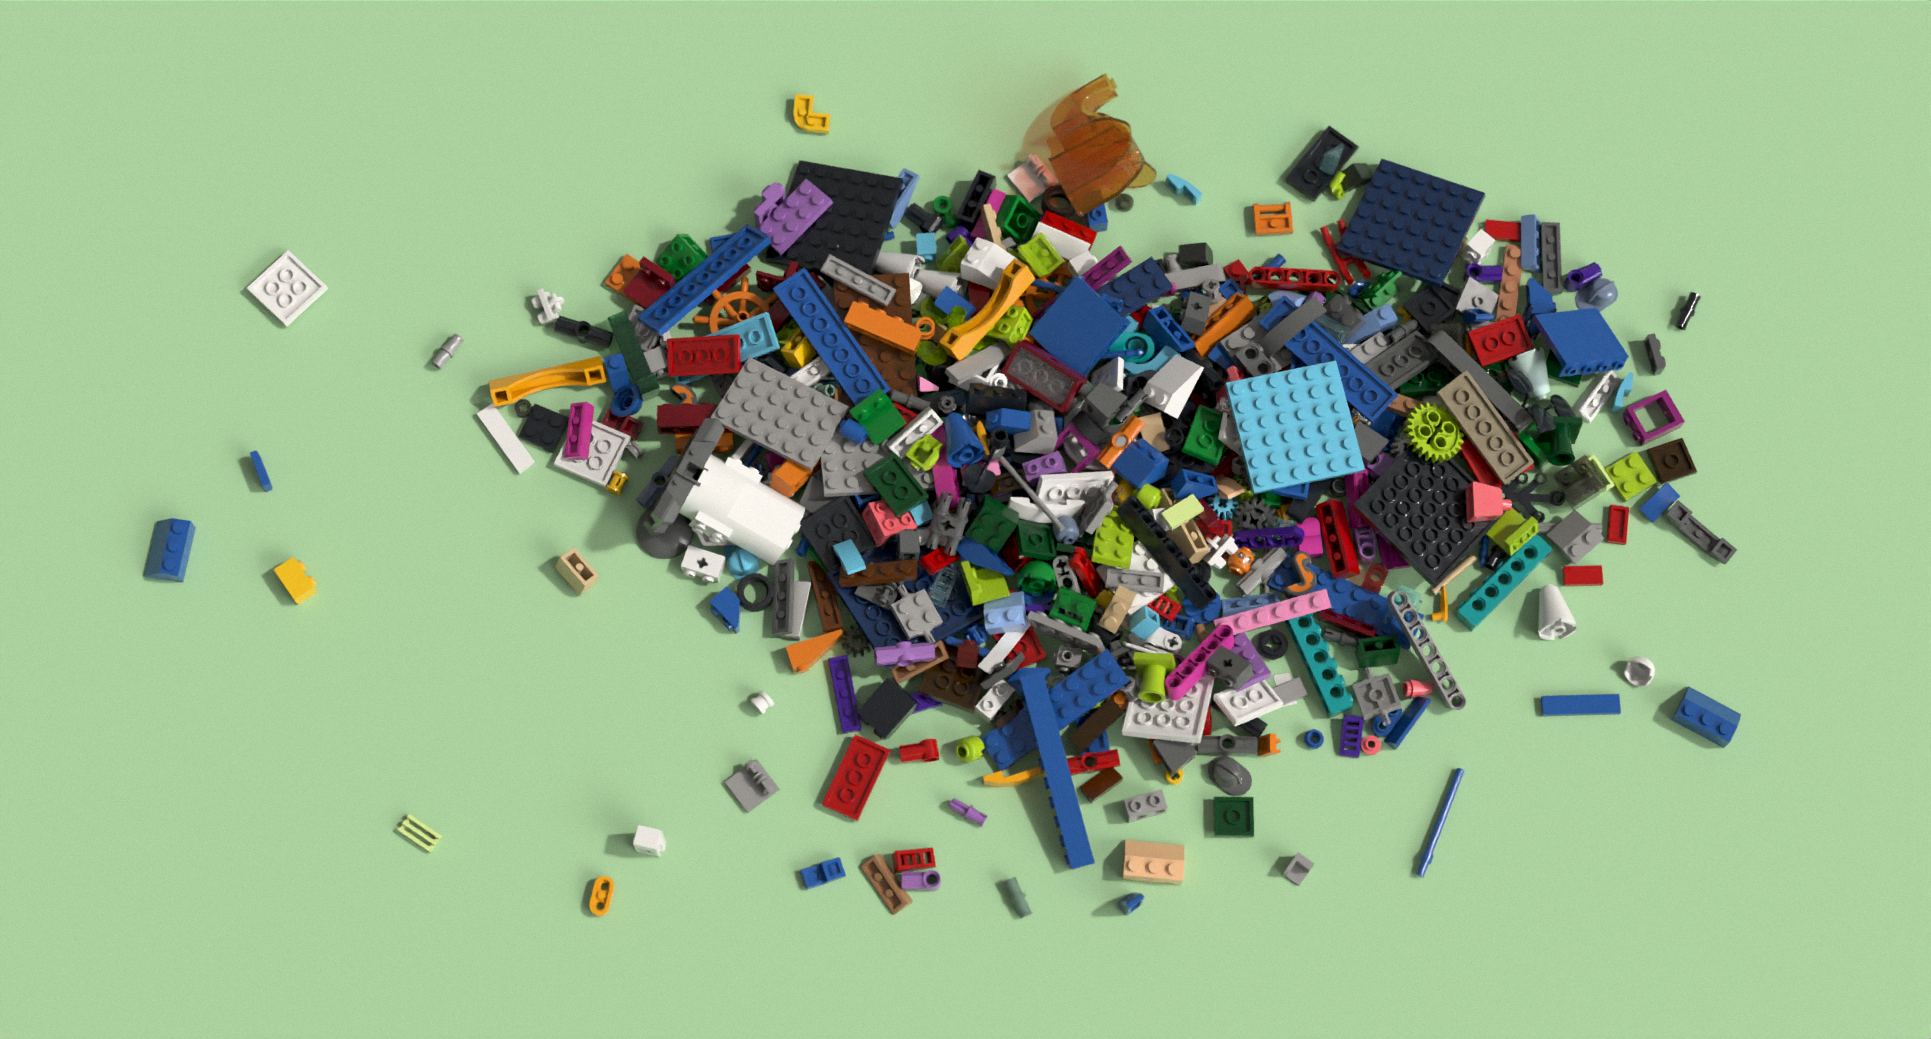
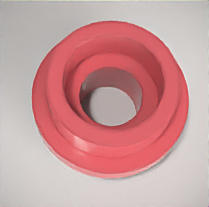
[1361,735,1381,755]

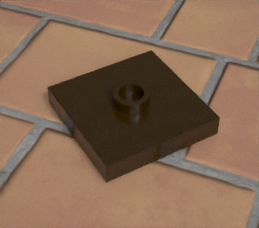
[1646,438,1697,485]

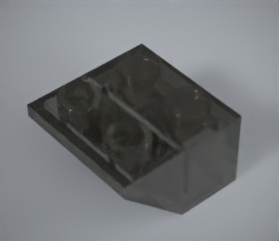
[1553,455,1607,510]

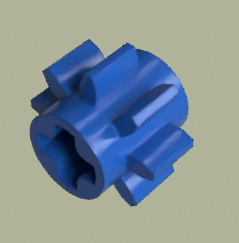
[963,622,988,646]

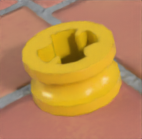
[1165,769,1183,785]

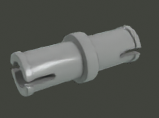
[431,334,464,370]

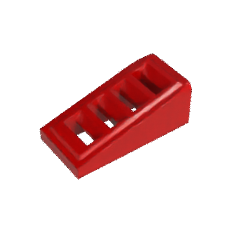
[1146,595,1182,622]
[892,848,936,873]

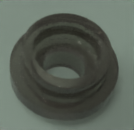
[1115,194,1134,212]

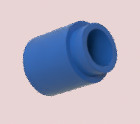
[838,418,868,445]

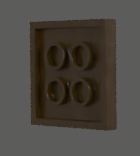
[918,644,988,714]

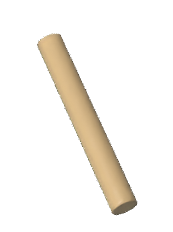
[1430,554,1477,595]

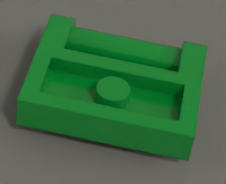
[1049,586,1097,633]

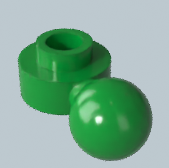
[933,196,957,228]

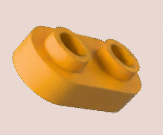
[589,876,615,916]

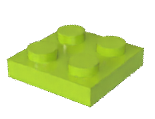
[1605,451,1657,502]

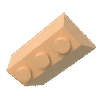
[1122,840,1185,885]

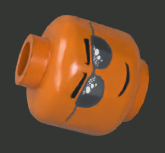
[1226,547,1255,576]

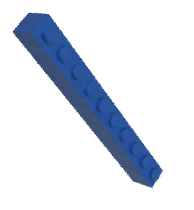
[1017,671,1095,869]

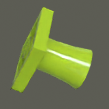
[1133,652,1177,703]

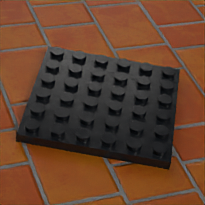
[765,160,904,275]
[1351,433,1506,588]

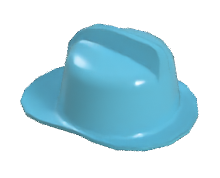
[723,545,759,580]

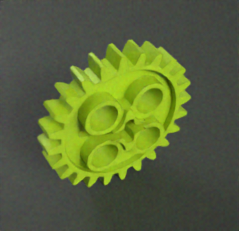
[1404,402,1464,463]

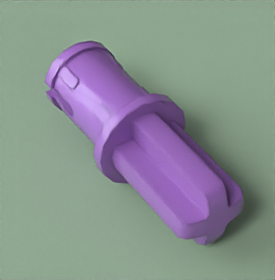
[949,798,988,827]

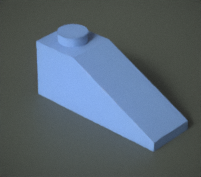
[888,168,920,230]
[1344,303,1398,344]

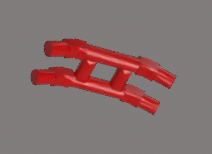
[1320,219,1371,285]

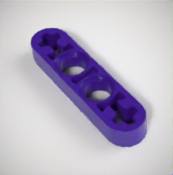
[1232,526,1305,549]

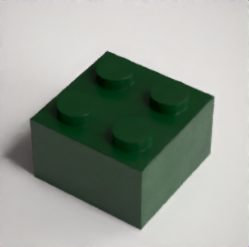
[965,495,1019,552]

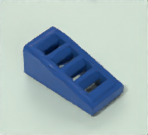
[1463,309,1494,324]
[1159,612,1195,640]
[1118,892,1144,915]

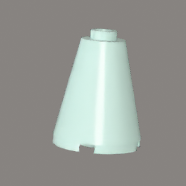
[1507,346,1550,401]

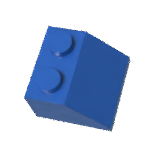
[1111,438,1169,490]

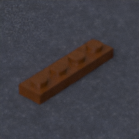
[839,559,917,588]
[807,560,843,633]

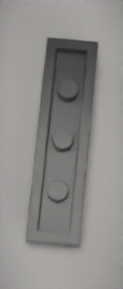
[1540,222,1562,294]
[772,558,795,636]

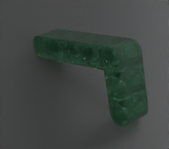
[607,311,660,402]

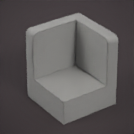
[1283,852,1314,886]

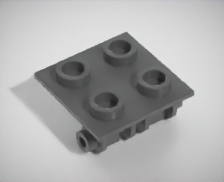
[854,562,904,611]

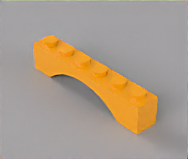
[939,258,1035,362]
[489,356,606,407]

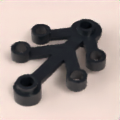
[1499,472,1565,523]

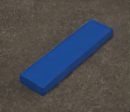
[1541,694,1621,716]

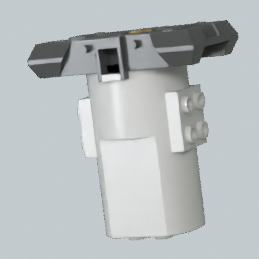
[643,418,805,565]

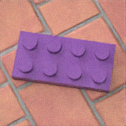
[757,179,833,255]

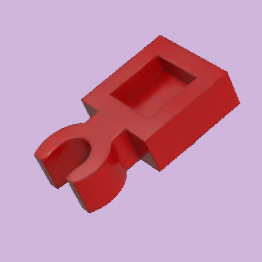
[1223,259,1253,294]

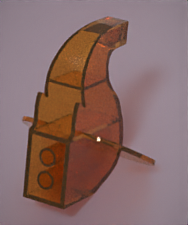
[1047,73,1157,217]

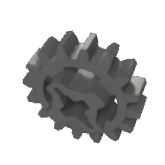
[1235,497,1277,540]

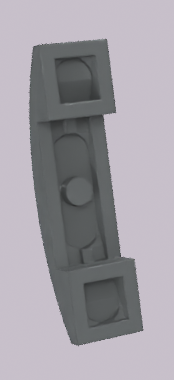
[1258,296,1327,358]
[1666,500,1737,564]

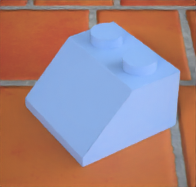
[984,591,1028,635]

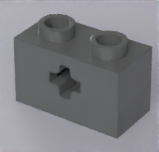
[1178,291,1212,336]
[1206,645,1254,690]

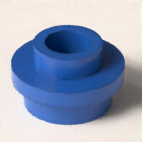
[1304,729,1324,749]

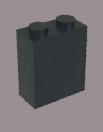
[857,677,920,739]

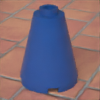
[944,413,984,468]

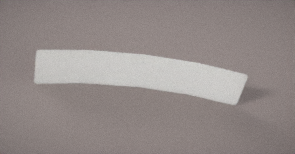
[978,616,1031,674]

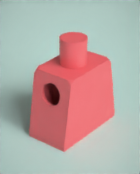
[1465,482,1512,522]

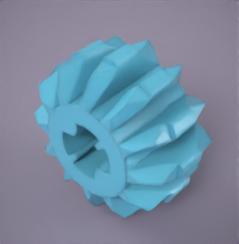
[1207,493,1238,521]

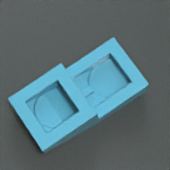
[1165,174,1202,205]
[1611,372,1633,413]
[833,539,866,575]

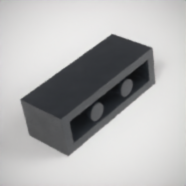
[956,170,996,231]
[966,383,1027,415]

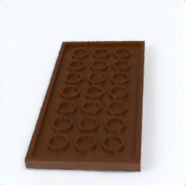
[833,273,918,422]

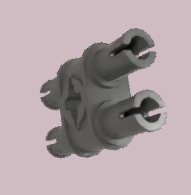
[925,491,972,555]

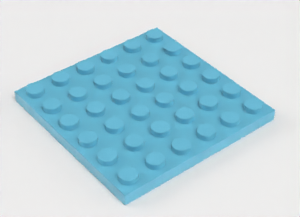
[1225,361,1365,494]

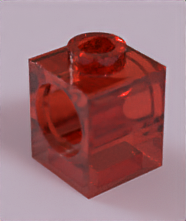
[1361,563,1389,594]
[956,640,980,668]

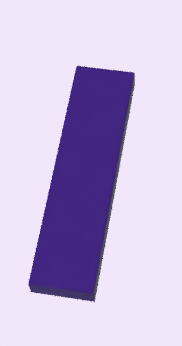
[828,655,862,734]

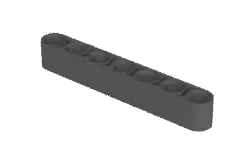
[1425,329,1532,434]

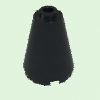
[925,350,956,392]

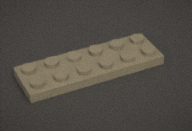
[1436,370,1534,485]

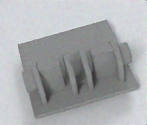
[725,759,780,813]

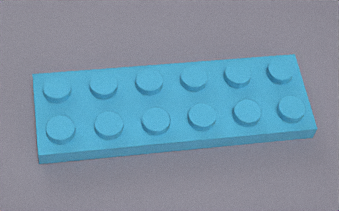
[666,312,780,385]

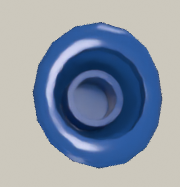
[610,383,643,417]

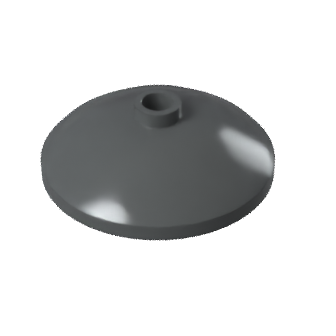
[636,509,694,559]

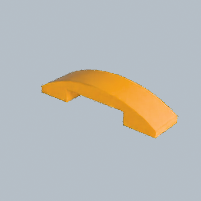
[983,758,1046,787]

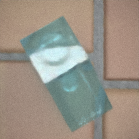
[1382,584,1423,624]

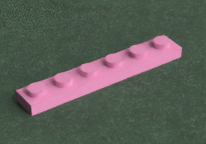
[1214,589,1331,635]

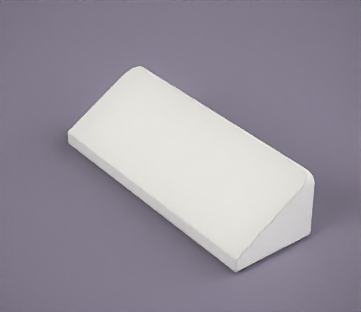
[1031,222,1090,260]
[1572,371,1621,423]
[886,406,944,460]
[781,581,812,640]

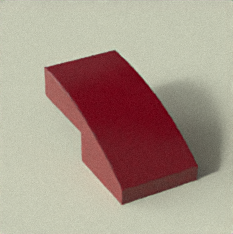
[601,408,644,440]

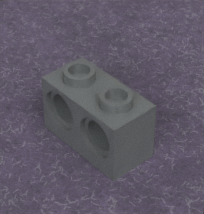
[1233,340,1277,378]
[896,529,920,561]

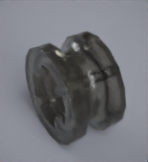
[514,399,532,418]

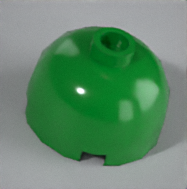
[1017,559,1056,595]

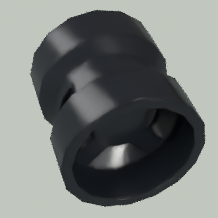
[1164,427,1186,451]

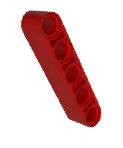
[1247,266,1341,292]

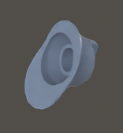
[1576,278,1618,312]

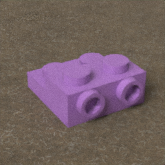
[754,182,786,228]

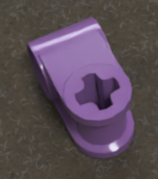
[1353,526,1377,565]

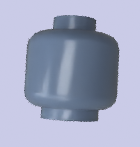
[1052,516,1080,545]

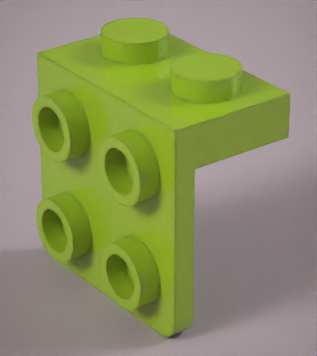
[1017,232,1065,277]

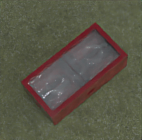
[1001,340,1088,413]

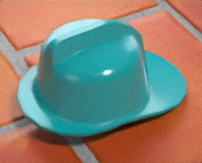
[1109,332,1155,362]

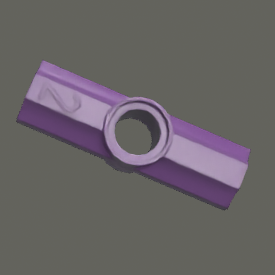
[874,641,935,666]

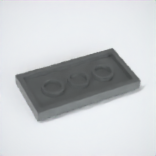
[1364,330,1438,390]

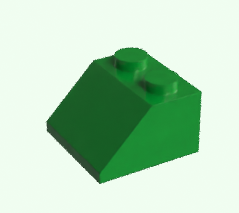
[995,195,1042,244]

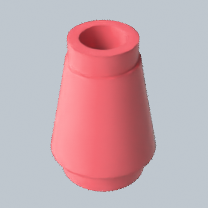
[1402,679,1433,699]

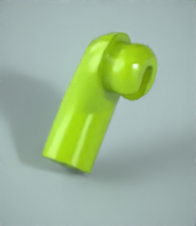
[1329,170,1346,199]

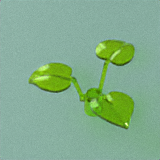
[916,296,998,365]

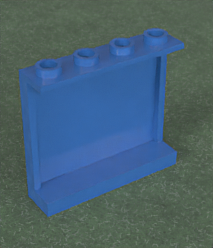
[1029,276,1131,376]
[1528,308,1629,377]

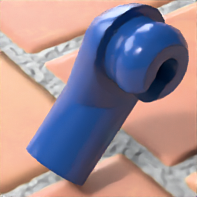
[1347,281,1373,299]

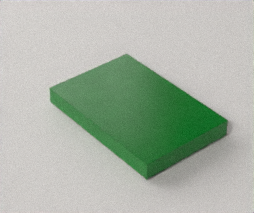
[1181,404,1225,466]

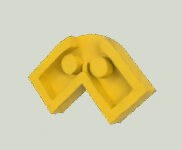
[794,94,830,134]

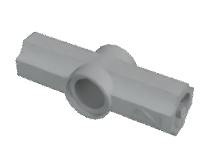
[1235,547,1288,597]

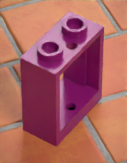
[1623,390,1685,446]
[1040,423,1102,473]

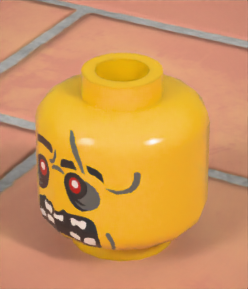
[1113,480,1135,506]

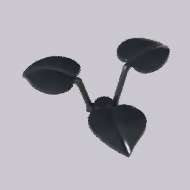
[1503,369,1575,434]
[963,411,1041,494]

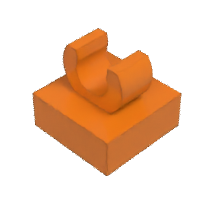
[1258,733,1281,757]

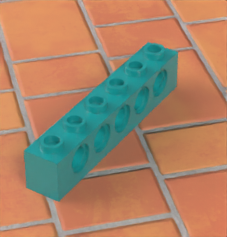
[1455,534,1552,632]
[1285,613,1354,719]

